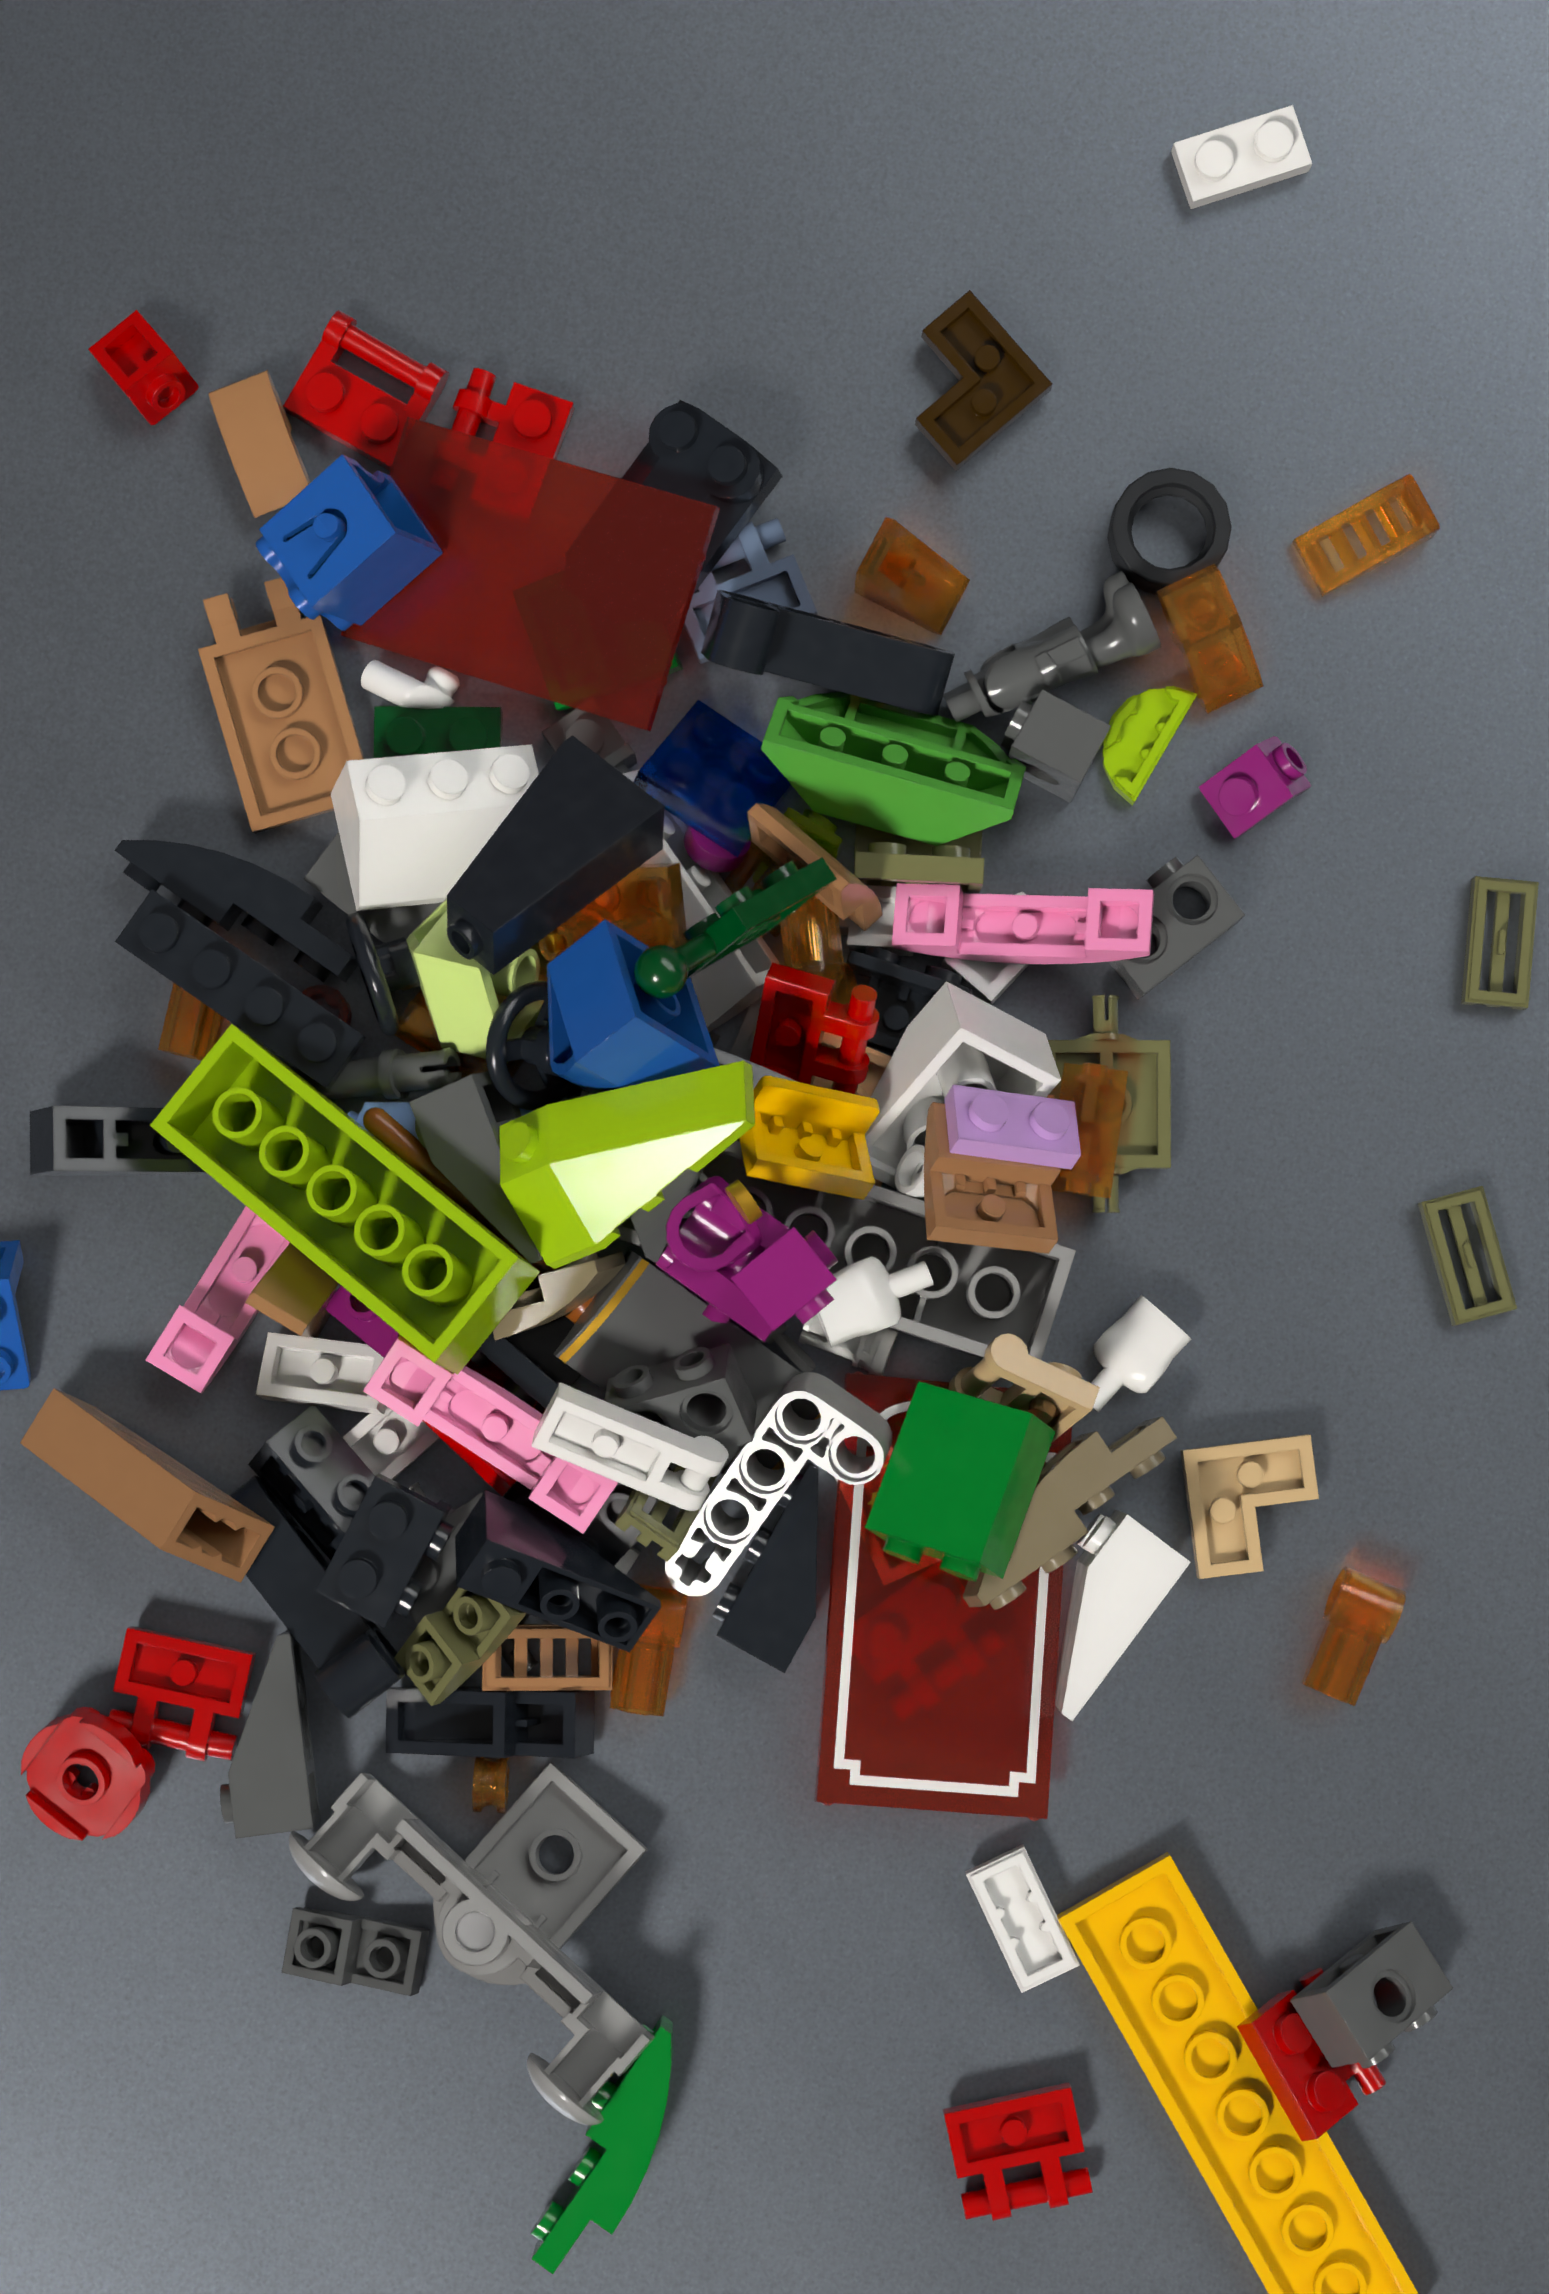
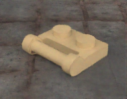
[948,1333,1100,1442]

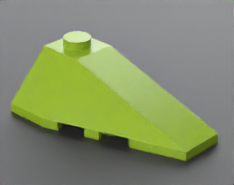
[499,1060,755,1269]

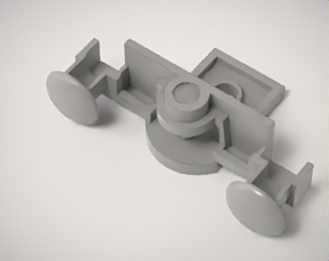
[289,1762,655,2125]

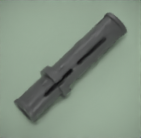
[290,1047,462,1100]

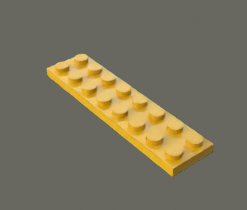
[1057,1852,1418,2294]

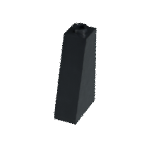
[447,735,665,975]

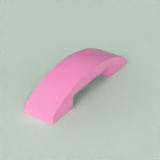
[892,883,1154,964]
[146,1206,290,1394]
[363,1335,618,1534]

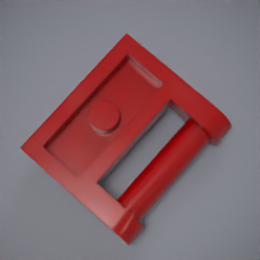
[283,310,449,473]

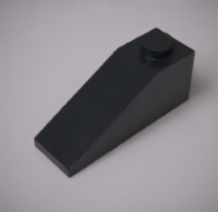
[30,1106,207,1176]

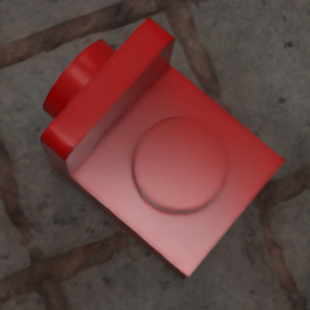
[88,310,199,425]

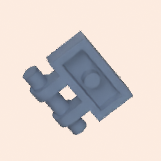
[680,518,817,664]

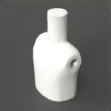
[817,1256,934,1348]
[1091,1295,1191,1412]

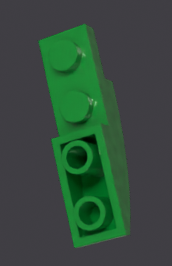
[530,2015,673,2274]

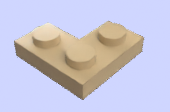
[1180,1434,1319,1579]

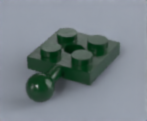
[634,857,837,999]

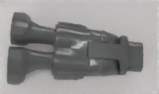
[943,570,1161,723]

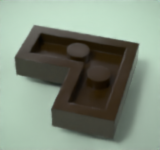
[915,290,1053,471]

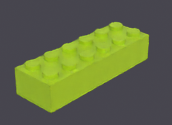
[150,1024,540,1375]

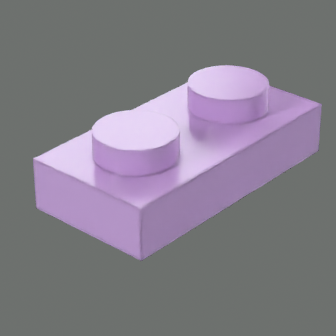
[944,1085,1081,1170]

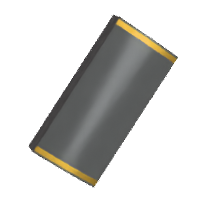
[554,1249,821,1474]

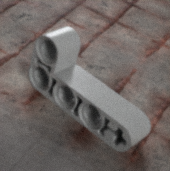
[665,1372,892,1596]

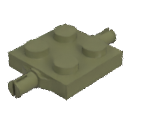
[1048,995,1171,1213]

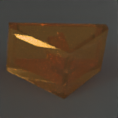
[854,517,970,635]

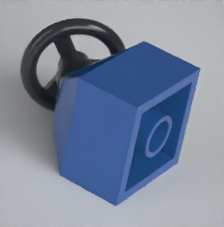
[486,919,720,1110]

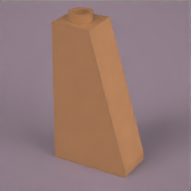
[20,1388,275,1583]

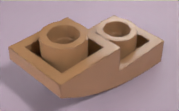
[208,369,311,518]

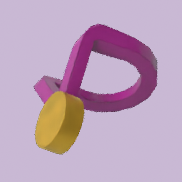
[666,1176,763,1272]

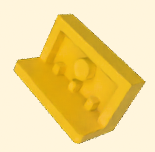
[739,1076,880,1200]

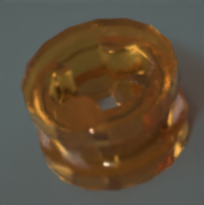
[472,1757,510,1814]

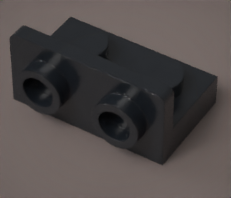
[248,1406,375,1560]

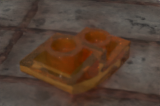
[1157,564,1264,714]

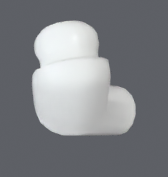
[361,660,460,709]

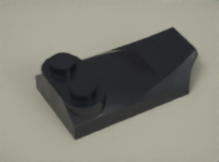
[561,400,783,628]

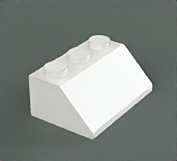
[331,744,539,911]

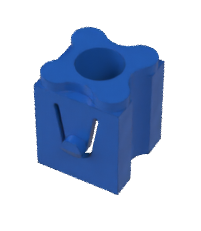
[256,454,443,631]

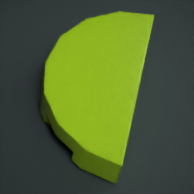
[1102,686,1197,806]

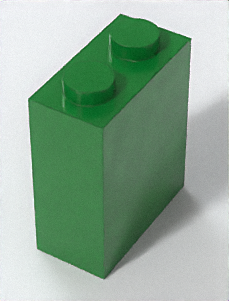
[865,1381,1055,1582]

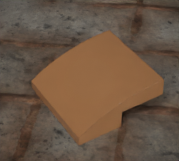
[747,803,883,931]
[924,1102,1061,1254]

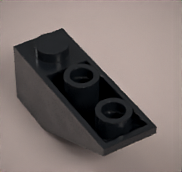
[712,1463,818,1673]
[455,1490,661,1653]

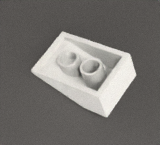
[865,981,1061,1200]
[1052,1509,1191,1721]

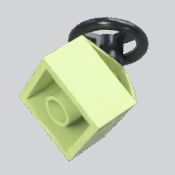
[346,899,563,1063]

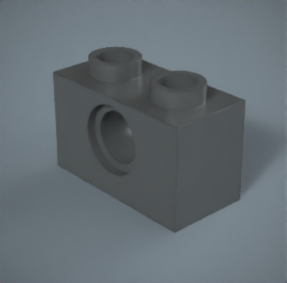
[1000,690,1111,803]
[1290,1921,1453,2068]

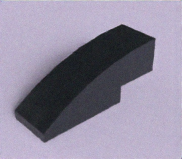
[386,1686,595,1758]

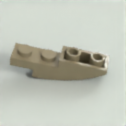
[962,1416,1177,1610]

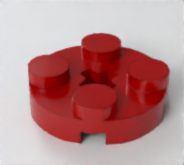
[21,1707,155,1841]

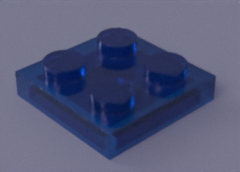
[633,700,793,858]

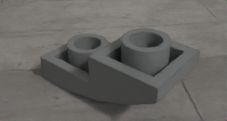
[281,1907,430,1996]

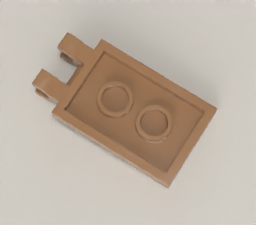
[198,577,364,834]

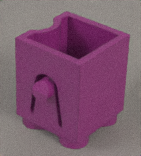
[656,1194,791,1343]

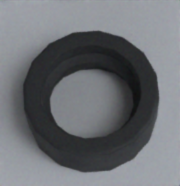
[1107,468,1232,596]

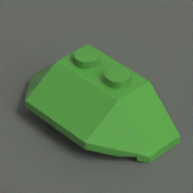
[761,692,1026,846]

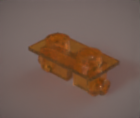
[1051,1063,1128,1199]

